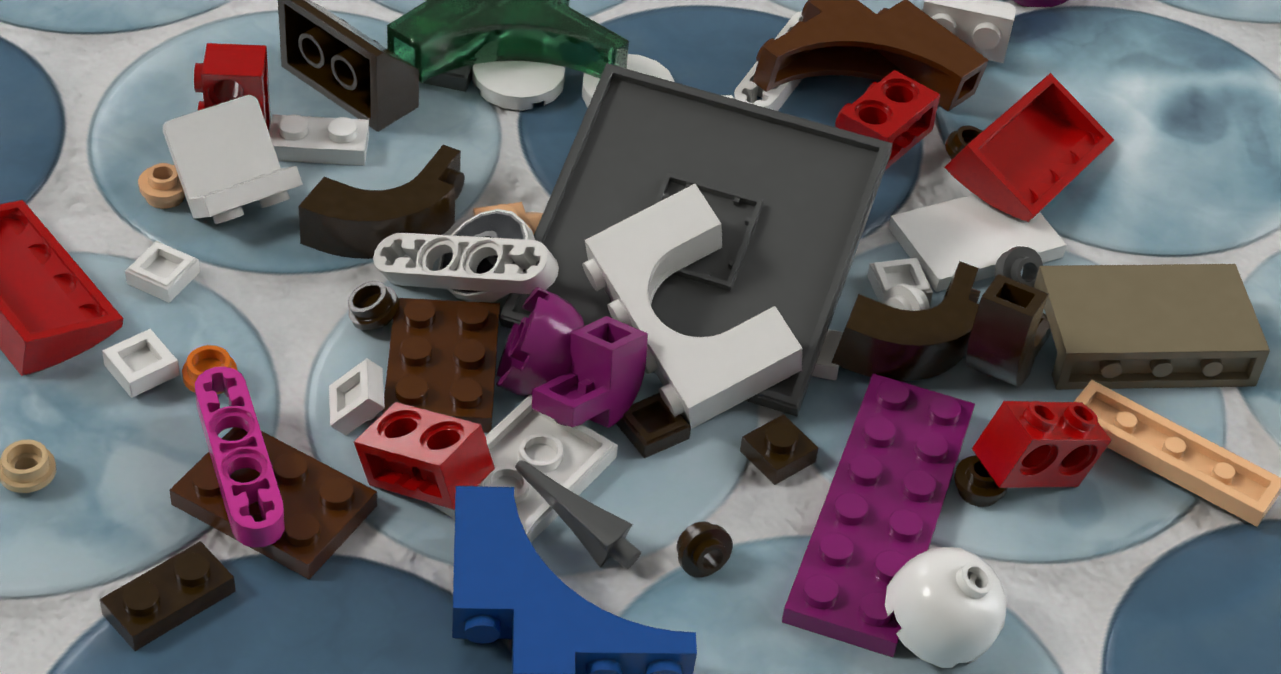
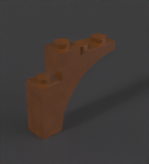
[752,0,989,111]

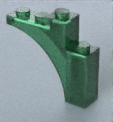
[387,0,629,83]

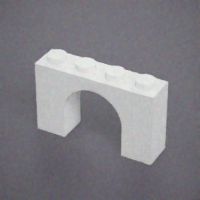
[582,184,803,429]

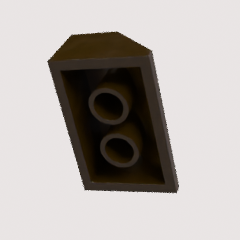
[278,0,419,132]

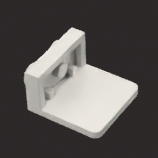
[922,0,1016,63]
[163,95,303,224]

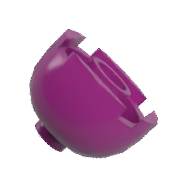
[496,287,585,397]

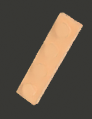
[1074,380,1281,527]

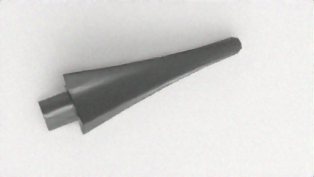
[515,460,641,569]

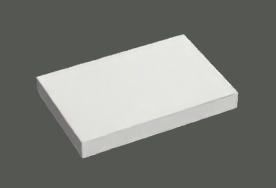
[888,194,1067,292]
[427,395,618,542]

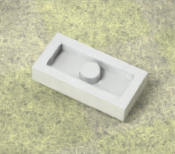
[269,114,369,166]

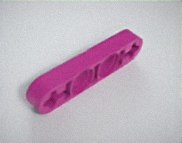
[195,367,285,548]

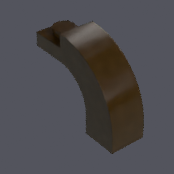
[298,145,465,259]
[831,261,981,381]
[966,274,1051,387]

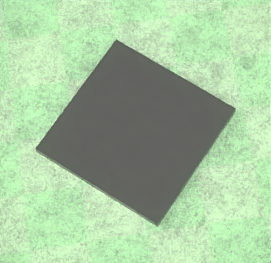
[499,63,892,417]

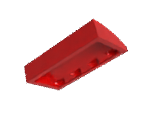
[944,73,1114,222]
[0,200,124,376]

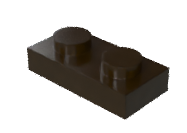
[99,541,236,651]

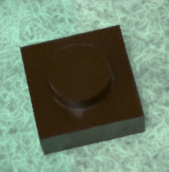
[740,414,819,485]

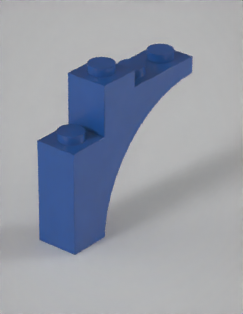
[452,486,697,674]

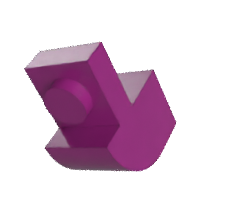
[532,316,648,428]

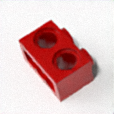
[194,43,271,132]
[835,70,940,170]
[972,401,1112,488]
[354,402,495,510]

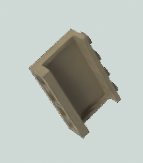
[1033,264,1270,390]

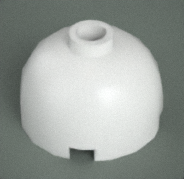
[885,547,1007,668]

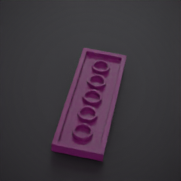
[782,374,975,657]

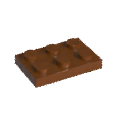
[382,298,500,433]
[169,427,377,580]

